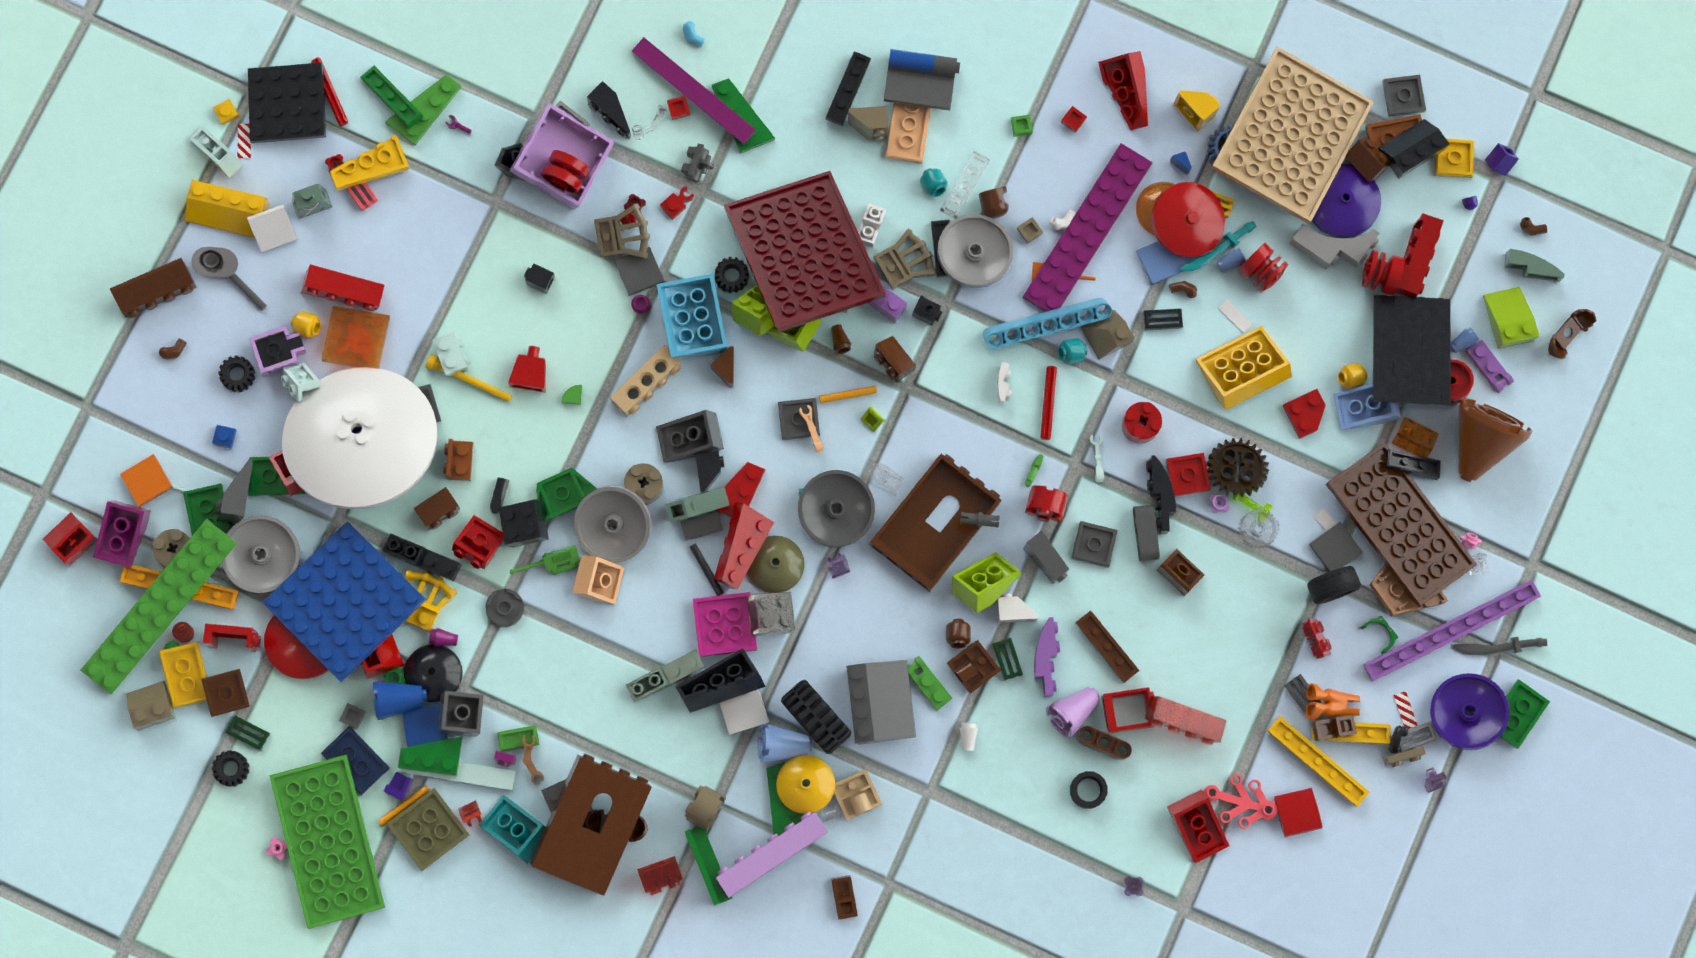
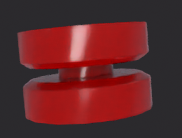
[541,150,590,194]
[1450,359,1474,406]

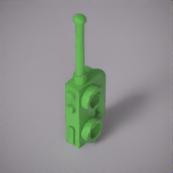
[510,545,580,575]

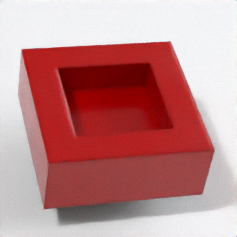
[667,96,690,120]
[1061,106,1087,133]

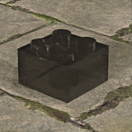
[747,592,796,636]

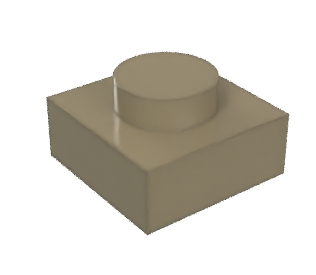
[1017,217,1043,244]

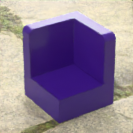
[1485,143,1519,176]
[383,772,414,801]

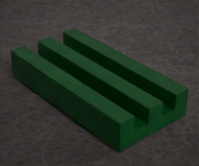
[992,638,1023,681]
[226,715,271,751]

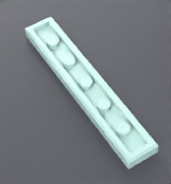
[396,753,516,791]

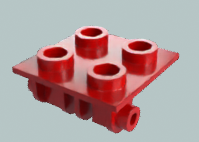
[1302,619,1332,659]

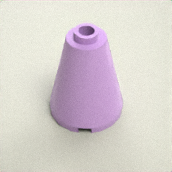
[1046,687,1100,738]

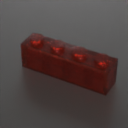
[1145,696,1227,745]

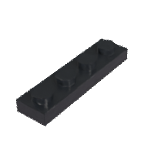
[825,51,871,126]

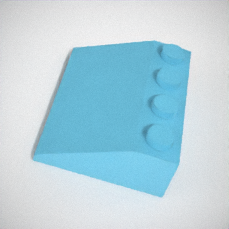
[656,274,728,358]

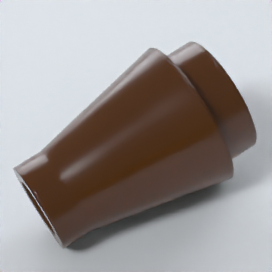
[831,324,851,354]

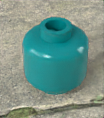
[920,168,948,197]
[1058,338,1087,364]

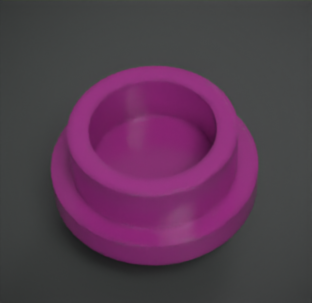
[631,295,650,314]

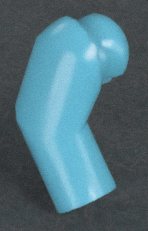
[683,21,705,47]

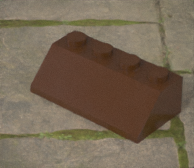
[109,258,197,318]

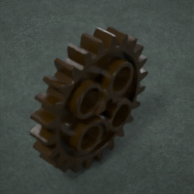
[1206,438,1269,498]

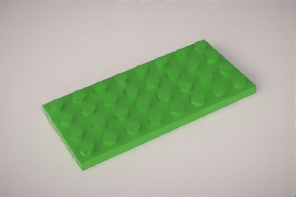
[269,755,386,929]

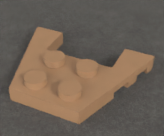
[1369,564,1448,617]

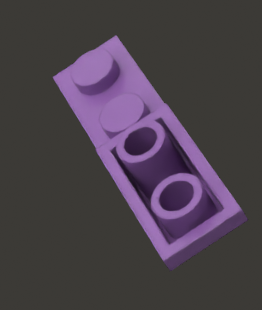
[1034,617,1060,697]

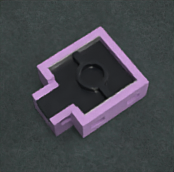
[249,326,307,377]

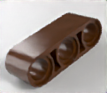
[1076,726,1132,760]

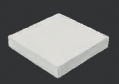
[247,205,297,252]

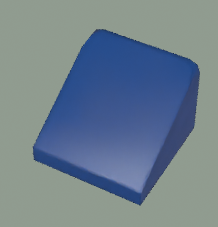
[1170,152,1192,175]

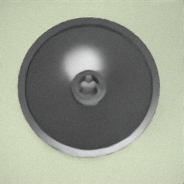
[798,470,875,547]

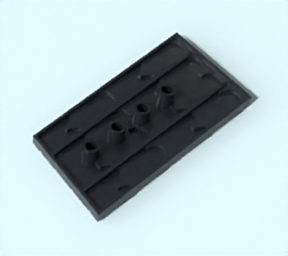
[1372,295,1451,406]

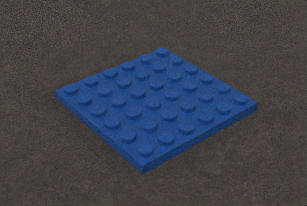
[262,521,426,682]

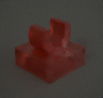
[458,800,482,827]

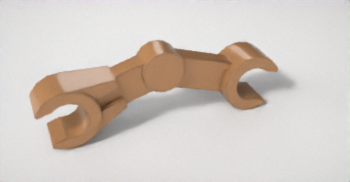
[522,734,544,785]

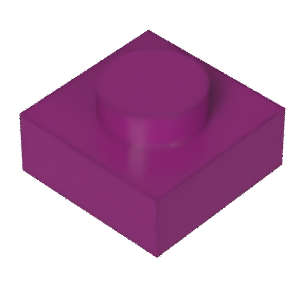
[494,751,516,767]

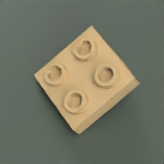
[834,769,882,821]

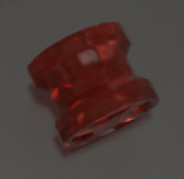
[172,622,194,643]

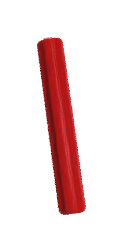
[311,57,348,127]
[1040,366,1057,440]

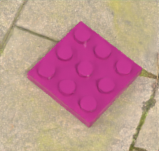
[693,592,757,657]

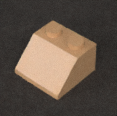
[572,555,624,604]

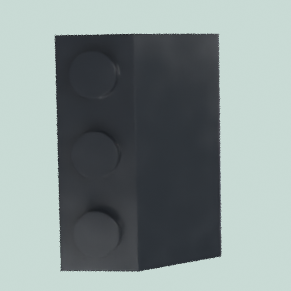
[1378,119,1450,179]

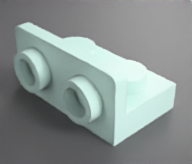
[281,363,320,402]

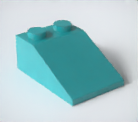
[479,795,546,864]

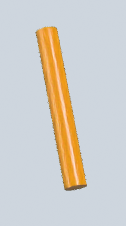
[819,386,877,403]
[378,785,430,827]

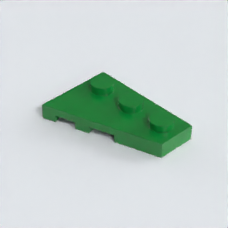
[398,736,463,776]

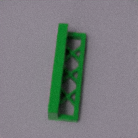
[685,827,733,906]

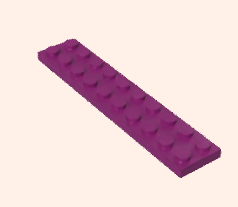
[1022,143,1153,312]

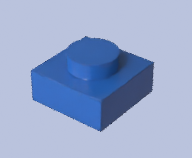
[212,425,237,449]

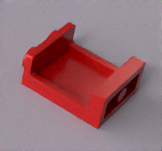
[203,624,261,652]

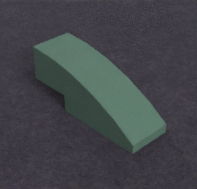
[1504,249,1565,282]

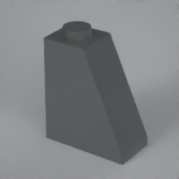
[1023,530,1069,584]

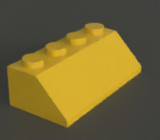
[185,180,269,238]

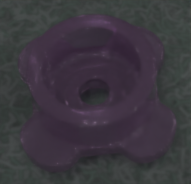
[1124,876,1144,896]

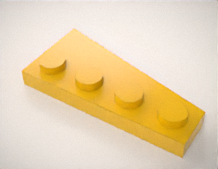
[330,134,409,191]

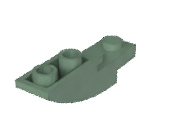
[626,649,705,702]

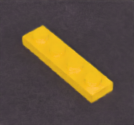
[1312,720,1390,745]

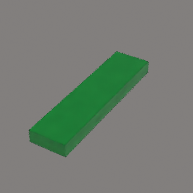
[360,65,423,129]

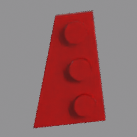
[715,462,765,518]

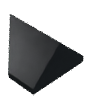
[494,143,527,182]

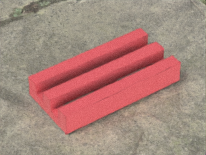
[346,183,378,211]

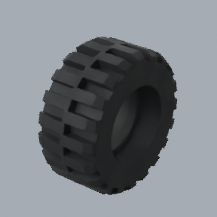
[781,680,852,754]

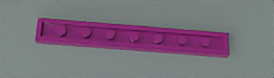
[632,37,756,145]

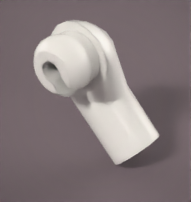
[1050,210,1076,230]

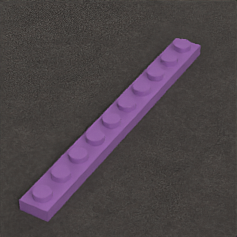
[1363,580,1541,682]

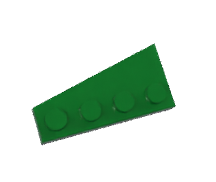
[711,78,775,154]

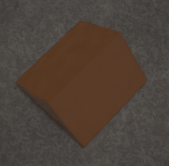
[1157,549,1205,596]

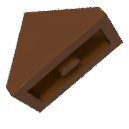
[711,346,734,388]

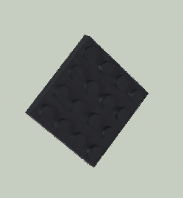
[248,62,326,143]

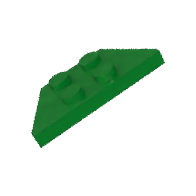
[536,467,597,522]

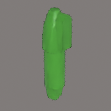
[1025,454,1043,487]

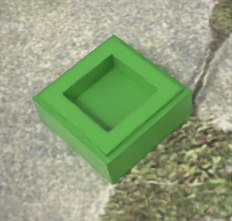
[1011,115,1033,137]

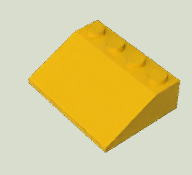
[1196,326,1292,410]

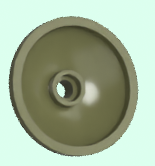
[748,536,804,593]

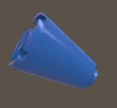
[373,681,427,720]

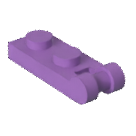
[1466,340,1514,393]

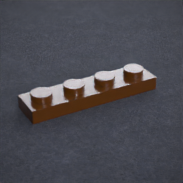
[1075,611,1140,683]

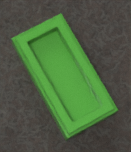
[497,725,540,752]

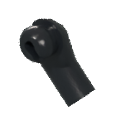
[1388,725,1408,754]

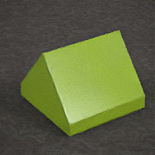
[861,406,886,432]

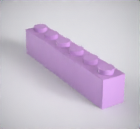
[716,811,828,898]

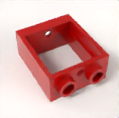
[1101,687,1158,734]

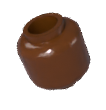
[946,618,971,649]

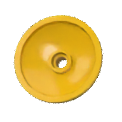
[776,755,835,814]

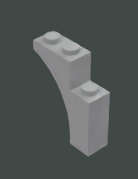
[1289,224,1380,269]

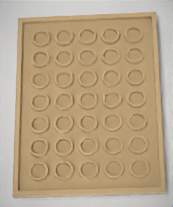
[1211,47,1374,224]

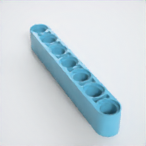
[982,298,1112,349]

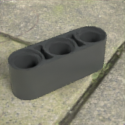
[1133,505,1160,561]

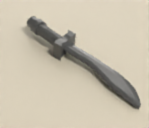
[1453,637,1547,655]

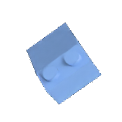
[1333,383,1402,430]

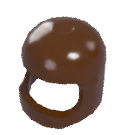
[978,186,1009,219]

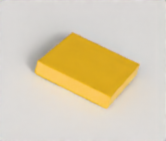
[1435,139,1474,178]

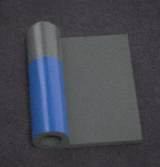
[883,49,960,111]

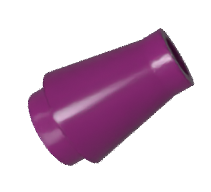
[429,627,458,646]

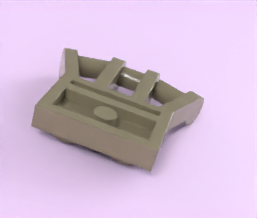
[594,203,650,258]
[874,228,937,290]

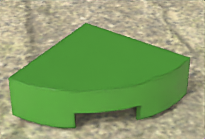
[561,385,582,405]

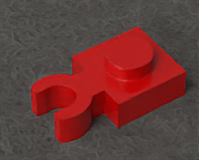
[660,186,694,220]

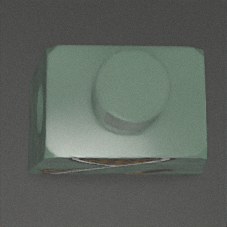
[292,184,332,220]

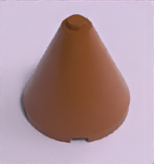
[1458,398,1533,482]

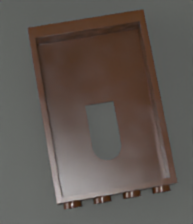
[869,453,1002,592]
[530,753,652,896]

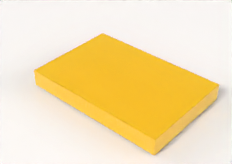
[159,641,207,708]

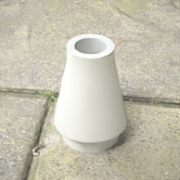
[959,722,978,751]

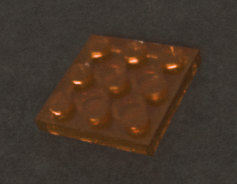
[321,306,390,369]

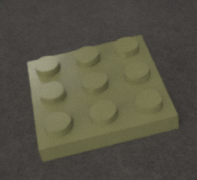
[387,788,470,871]

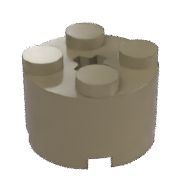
[624,463,663,505]
[153,529,190,568]
[685,785,726,831]

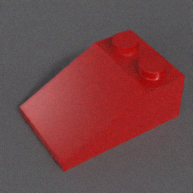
[1167,790,1230,863]

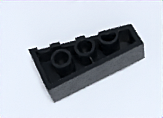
[676,648,766,713]

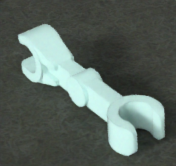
[1089,435,1104,483]

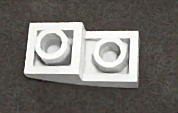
[858,203,886,247]
[997,362,1012,406]

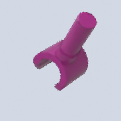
[445,115,472,134]

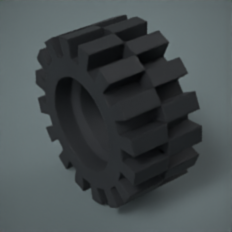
[715,257,749,293]
[218,355,255,392]
[212,750,250,787]

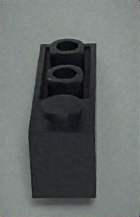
[587,81,631,139]

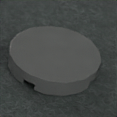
[485,589,524,627]

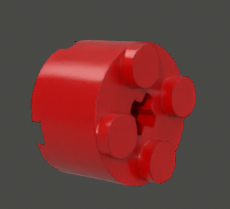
[1121,402,1162,444]
[1025,485,1068,522]

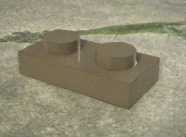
[1383,746,1426,767]

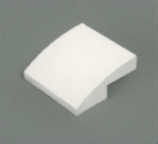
[720,689,769,735]

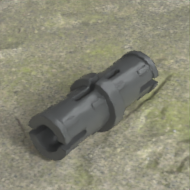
[960,512,1000,528]

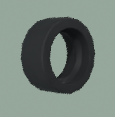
[1070,771,1108,809]

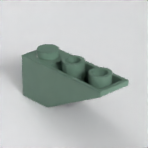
[665,487,729,523]

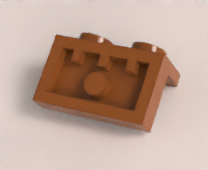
[443,439,473,481]

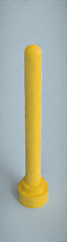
[425,354,512,401]

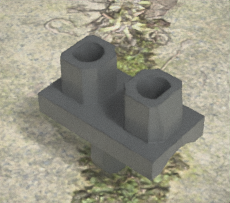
[681,143,714,182]

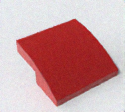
[1274,788,1323,837]

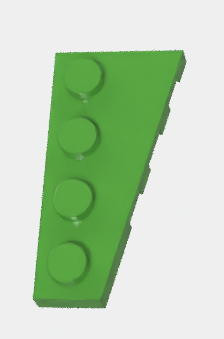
[385,75,461,146]

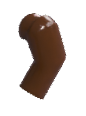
[1520,217,1547,236]

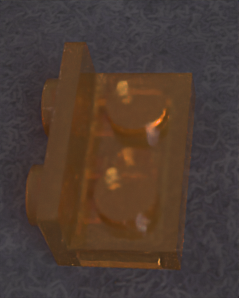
[1392,417,1439,457]

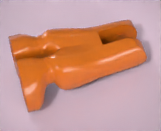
[1305,683,1360,720]

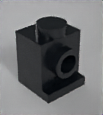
[912,295,943,326]

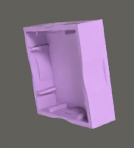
[510,103,615,209]

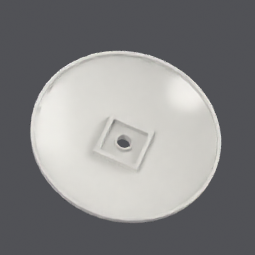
[282,367,437,509]

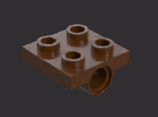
[946,640,1001,694]

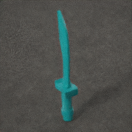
[1180,221,1257,271]

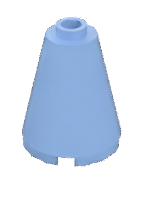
[758,724,813,763]

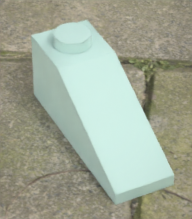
[189,126,243,178]

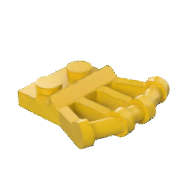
[405,570,458,632]

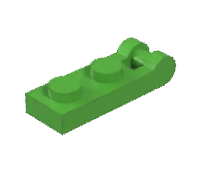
[908,656,952,710]

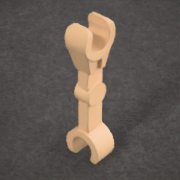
[799,405,824,453]

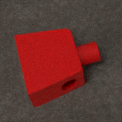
[508,346,546,393]

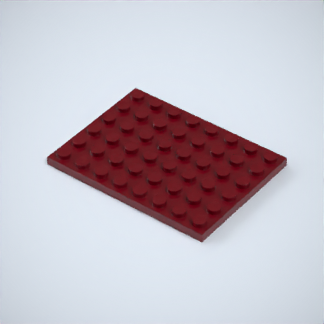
[724,171,885,333]

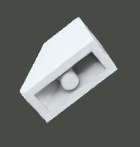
[997,594,1038,623]

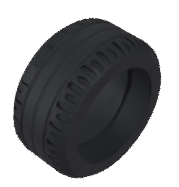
[1307,566,1361,605]

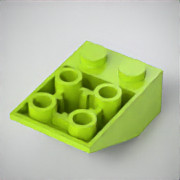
[732,285,774,336]

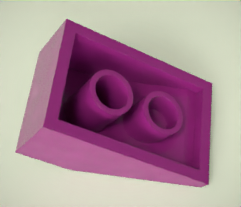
[93,500,151,568]

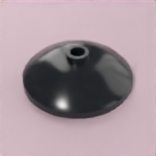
[404,644,463,703]

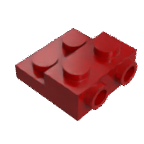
[452,515,504,570]

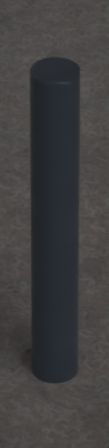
[689,543,724,596]

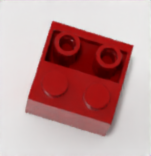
[43,512,97,567]
[361,634,404,679]

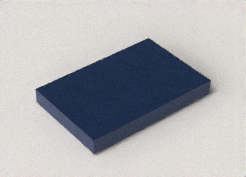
[321,726,390,795]

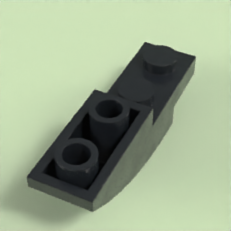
[1146,455,1177,534]
[382,533,462,582]

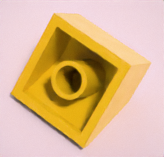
[1173,90,1220,131]

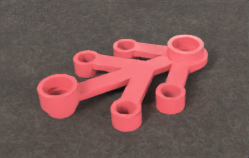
[1203,774,1278,829]

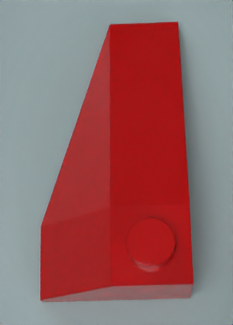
[1098,51,1148,130]

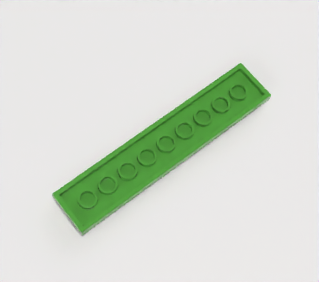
[80,518,237,694]

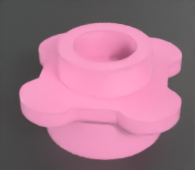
[1460,533,1482,549]
[266,837,287,860]

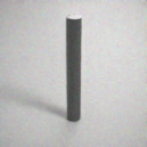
[228,273,267,310]

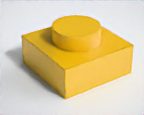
[213,99,239,125]

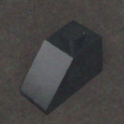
[696,451,724,493]

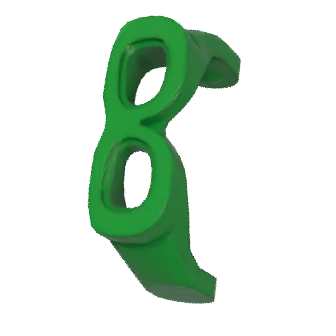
[1360,615,1399,654]

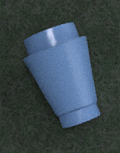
[1217,248,1246,272]
[1450,328,1479,353]

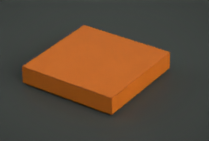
[120,454,173,507]

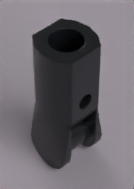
[490,477,510,513]

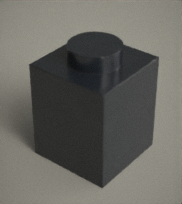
[524,263,555,294]

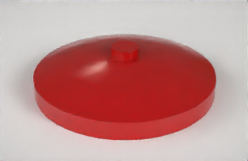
[1151,182,1225,258]
[264,615,328,679]

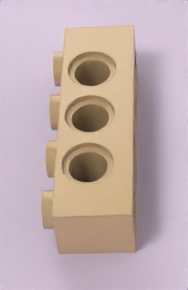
[610,345,681,417]

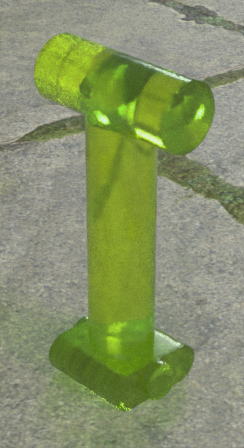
[1231,493,1273,523]

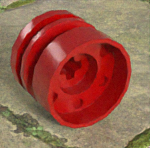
[1238,243,1289,293]
[1362,249,1405,296]

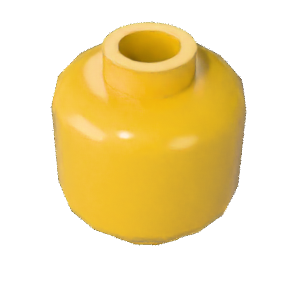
[291,311,321,338]
[1338,363,1368,389]

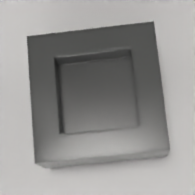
[339,703,366,729]

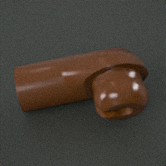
[1169,281,1197,298]
[159,338,187,360]

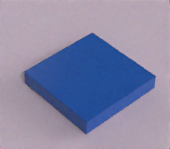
[403,704,446,747]

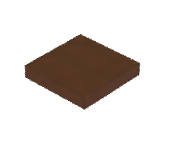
[201,668,250,717]

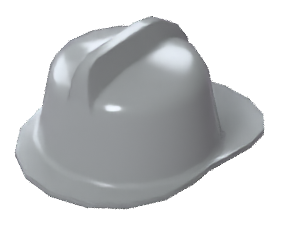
[191,247,238,278]

